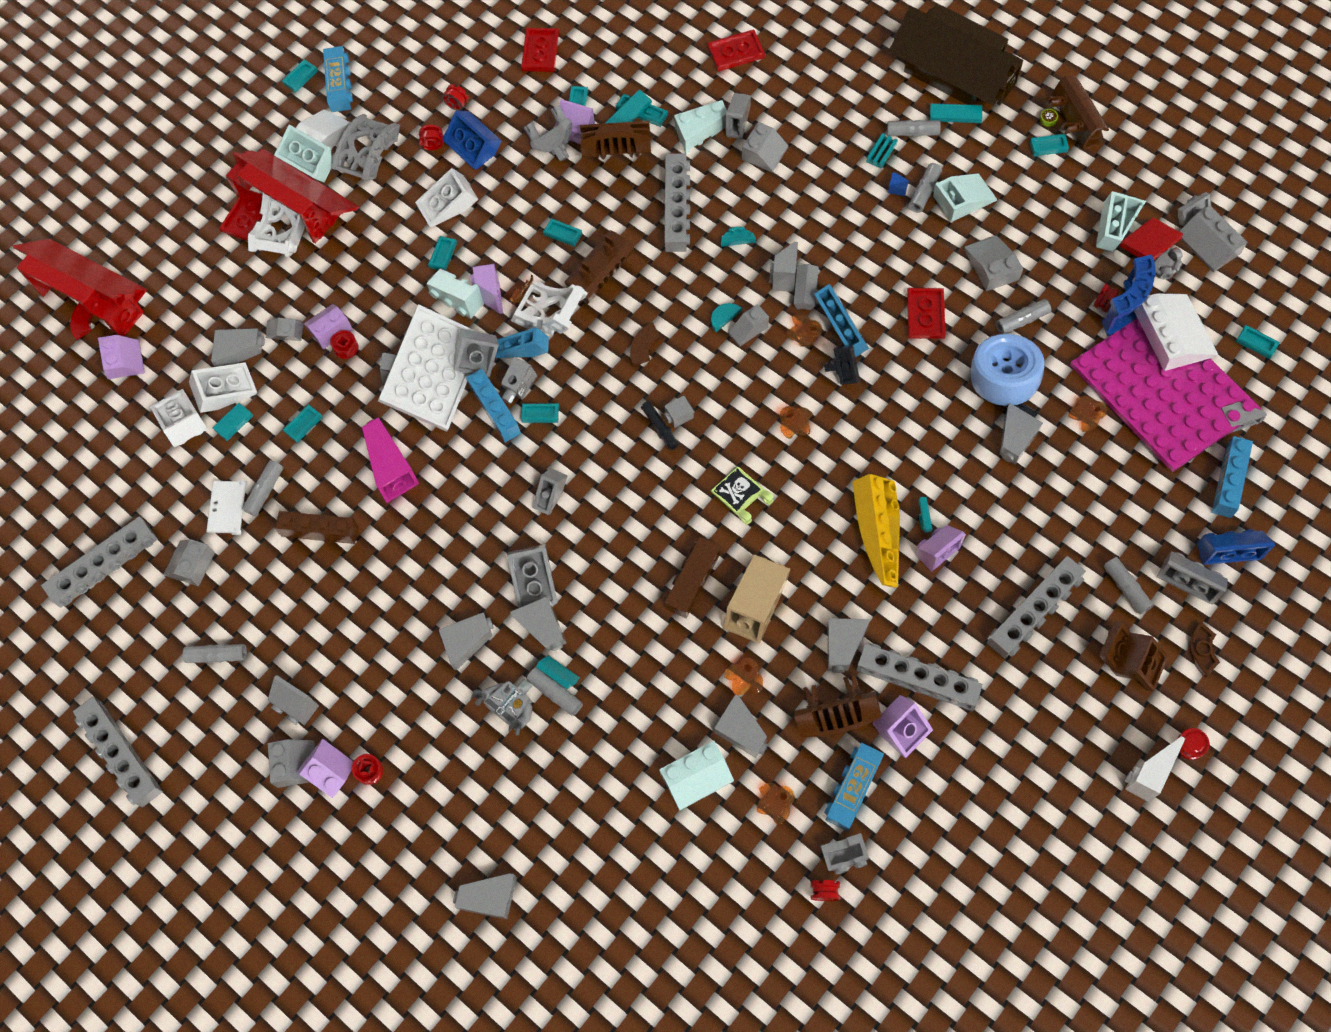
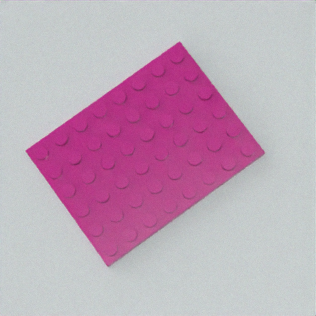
[1070,318,1261,472]

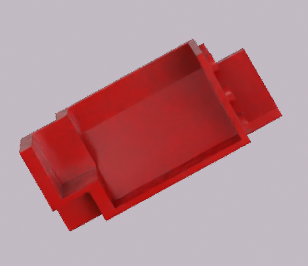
[226,149,359,243]
[11,239,148,337]

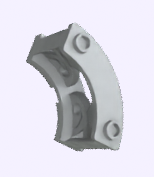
[332,114,400,181]

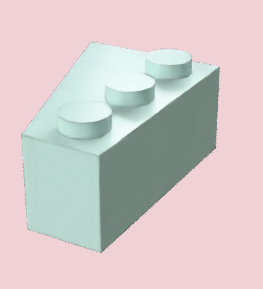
[674,100,727,154]
[1096,191,1146,252]
[427,269,484,319]

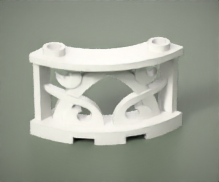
[248,193,305,257]
[511,280,588,334]

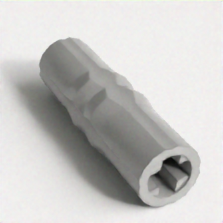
[887,120,941,137]
[909,163,942,213]
[995,299,1051,334]
[242,460,284,516]
[1103,557,1154,615]
[183,644,247,663]
[526,667,583,716]

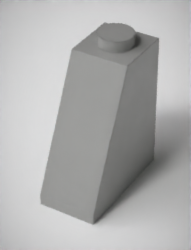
[726,93,751,139]
[211,328,265,367]
[999,403,1043,465]
[510,597,567,651]
[439,613,494,670]
[827,618,869,673]
[714,694,768,758]
[453,873,517,919]

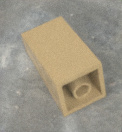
[723,555,790,644]

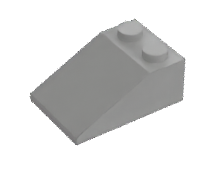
[964,236,1023,292]
[507,544,558,608]

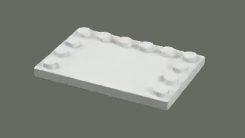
[378,304,477,432]

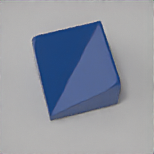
[888,172,909,196]

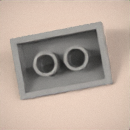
[1179,205,1248,272]
[1157,551,1228,605]

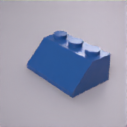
[443,111,502,169]
[1197,529,1275,565]

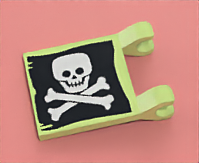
[711,467,774,525]

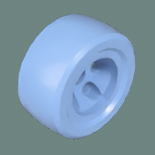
[970,334,1044,406]

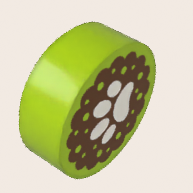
[1040,109,1058,127]

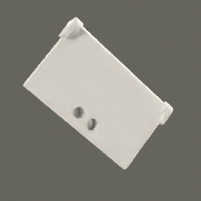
[206,480,247,535]

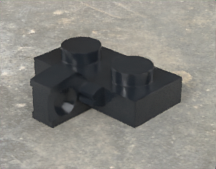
[824,345,860,385]

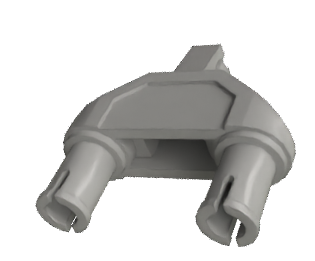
[524,105,572,161]

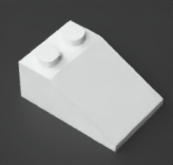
[296,110,351,150]
[415,168,478,227]
[189,362,257,413]
[150,389,207,447]
[1125,736,1185,802]

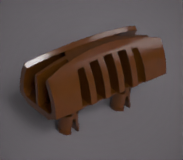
[1046,76,1109,150]
[580,121,651,160]
[565,230,635,304]
[794,674,882,737]

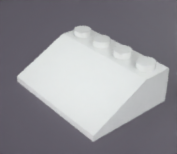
[1134,294,1218,371]

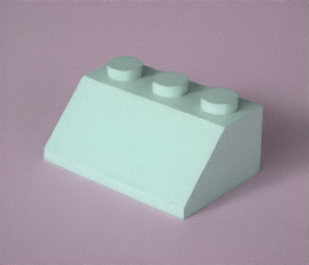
[274,125,332,182]
[659,741,734,810]

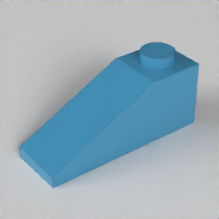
[495,327,549,358]

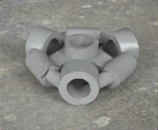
[1154,247,1183,280]

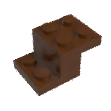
[1100,621,1168,691]

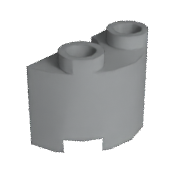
[821,833,869,875]

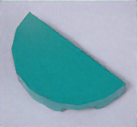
[721,227,756,247]
[711,303,742,332]
[918,497,932,532]

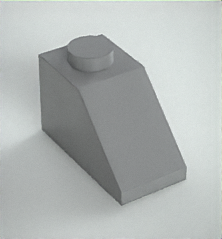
[729,304,769,347]
[266,318,303,341]
[1221,402,1267,433]
[532,468,568,515]

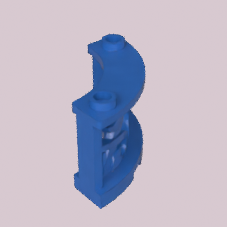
[1102,254,1156,336]

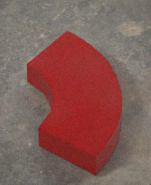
[70,302,93,340]

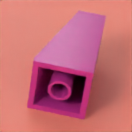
[362,418,419,503]

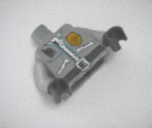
[470,679,532,735]

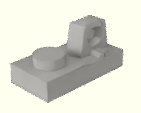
[1178,192,1211,226]

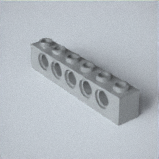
[665,153,690,252]
[41,516,158,608]
[987,556,1086,659]
[856,643,983,711]
[73,697,163,807]

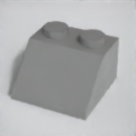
[742,122,788,172]
[769,241,798,292]
[454,329,499,377]
[163,539,215,587]
[268,675,319,726]
[268,739,315,788]

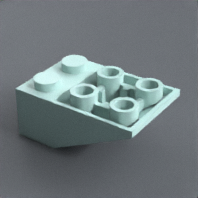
[933,173,997,222]

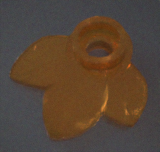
[510,274,533,305]
[786,315,822,347]
[1068,396,1107,432]
[780,406,813,439]
[724,658,763,696]
[757,783,795,825]

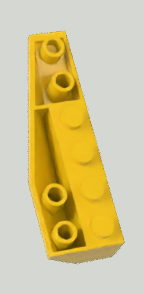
[852,474,900,588]

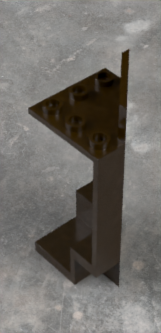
[888,3,1024,106]

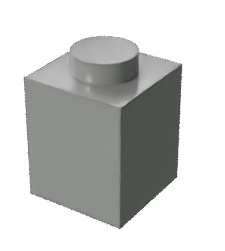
[664,396,694,428]

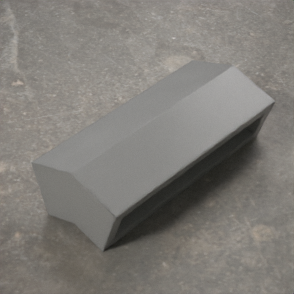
[794,264,818,311]

